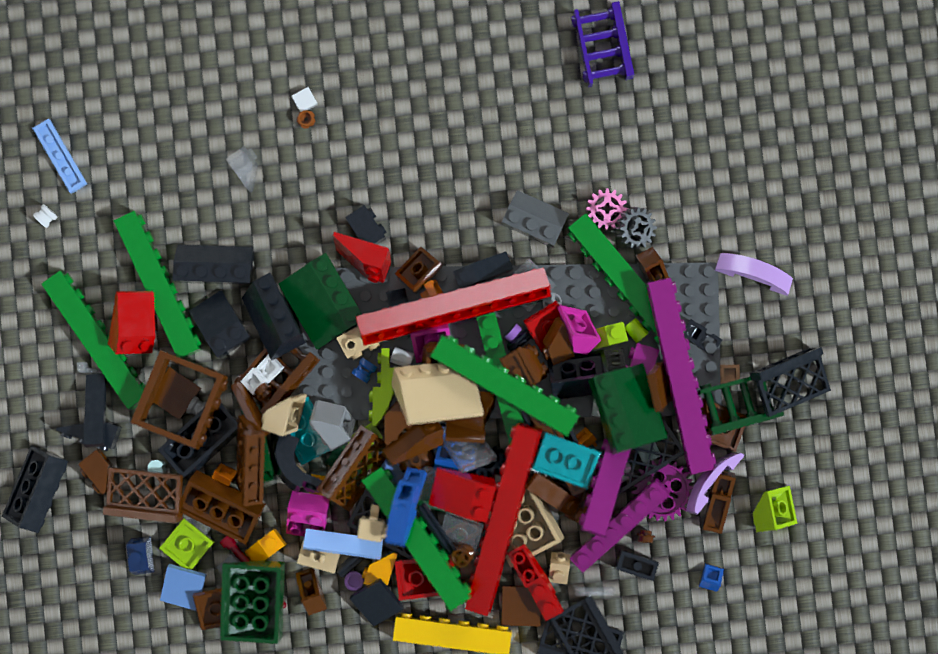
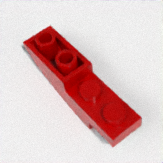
[507,544,564,621]

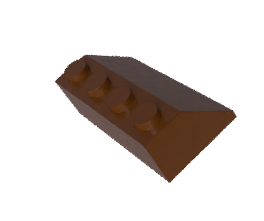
[181,470,266,545]

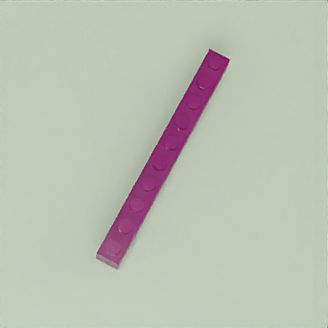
[646,278,716,475]
[579,343,659,537]

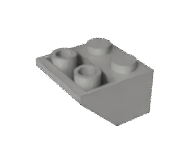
[310,400,355,451]

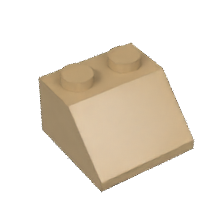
[262,393,307,436]

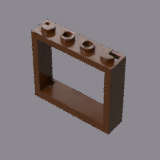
[131,350,228,449]

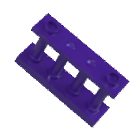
[571,1,634,88]

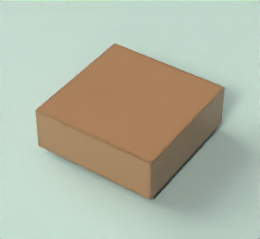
[720,365,740,384]

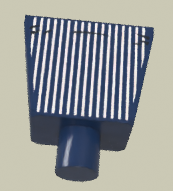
[126,536,155,575]

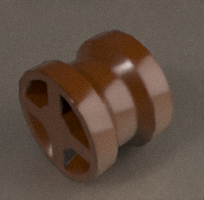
[451,543,475,567]

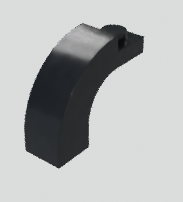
[273,434,323,493]

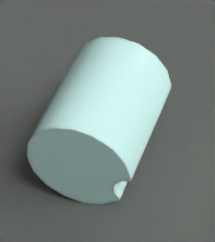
[147,460,167,473]

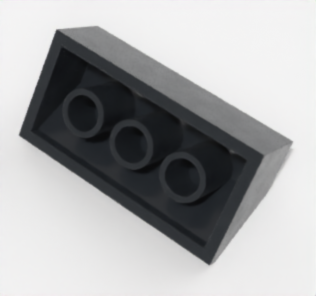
[173,245,254,285]
[242,273,306,361]
[158,403,238,480]
[1,445,68,533]

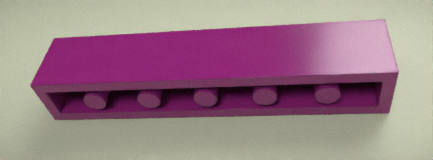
[570,478,670,573]

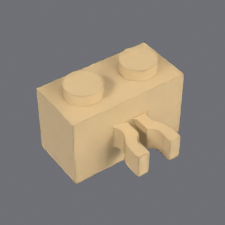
[357,504,388,542]
[297,540,341,573]

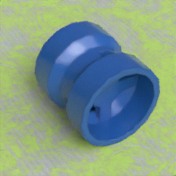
[351,357,378,383]

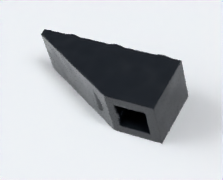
[56,421,122,451]

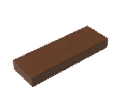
[231,382,270,436]

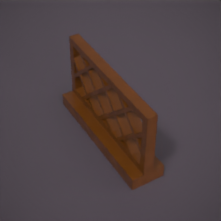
[236,415,265,506]
[317,425,387,512]
[103,467,183,523]

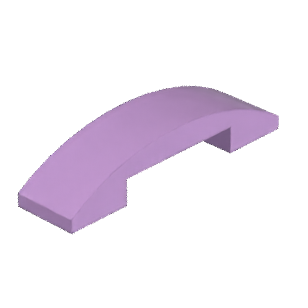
[715,253,793,296]
[686,453,744,514]

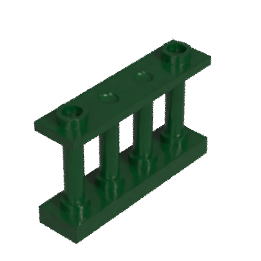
[697,377,785,436]

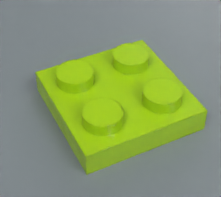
[159,518,214,570]

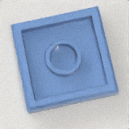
[160,564,206,611]

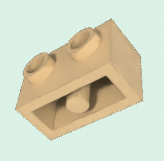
[337,326,382,360]

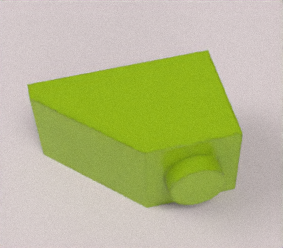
[592,322,628,350]

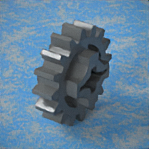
[616,207,657,249]

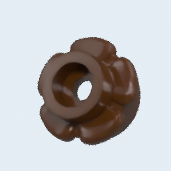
[254,382,272,400]
[636,530,655,543]

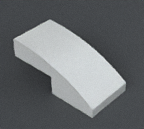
[241,355,284,395]

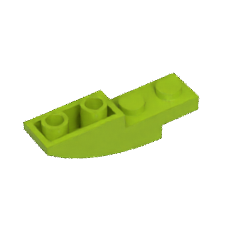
[369,348,394,426]

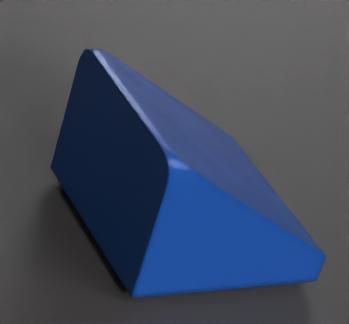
[699,564,724,592]

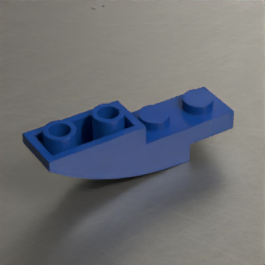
[385,467,427,546]

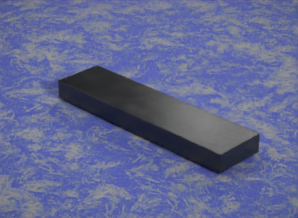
[83,373,106,448]

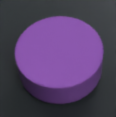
[504,323,522,342]
[344,571,364,591]

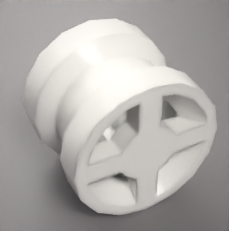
[33,204,58,228]

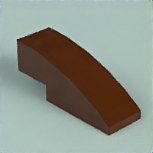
[703,470,736,534]

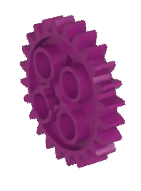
[631,459,693,522]

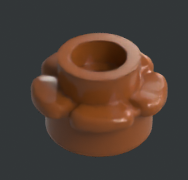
[297,110,315,129]

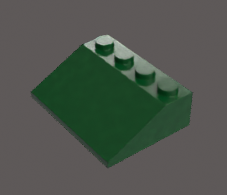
[278,253,362,350]
[588,363,668,455]
[220,561,285,644]

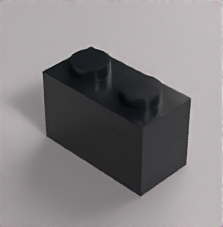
[345,205,387,245]
[614,550,659,582]

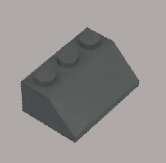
[501,190,569,248]

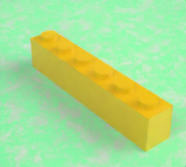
[393,613,512,654]

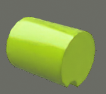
[625,318,648,343]

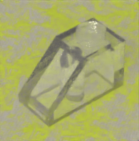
[226,146,258,193]

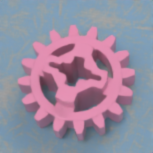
[586,188,628,231]

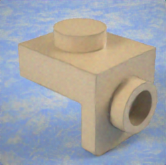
[548,552,570,584]

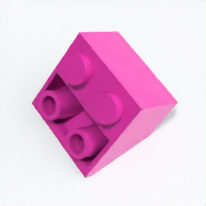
[286,491,330,537]

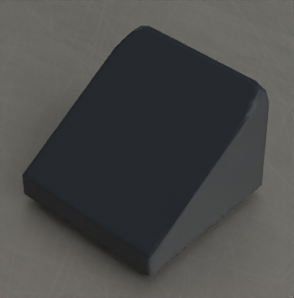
[386,288,409,308]

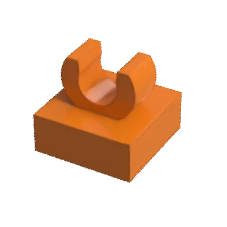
[420,279,443,298]
[576,427,597,447]
[212,463,236,487]

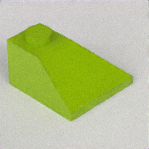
[753,486,797,532]

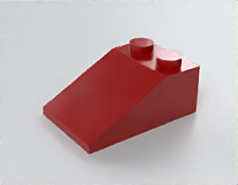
[333,232,391,283]
[108,291,155,354]
[429,467,496,523]
[395,554,456,601]

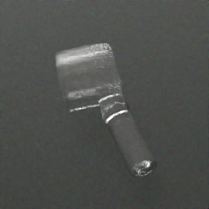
[77,362,102,374]

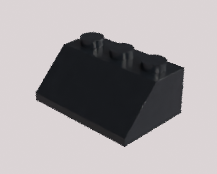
[547,350,609,400]

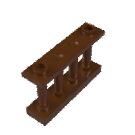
[234,348,320,414]

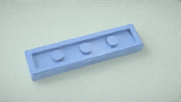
[32,119,87,194]
[303,529,383,560]

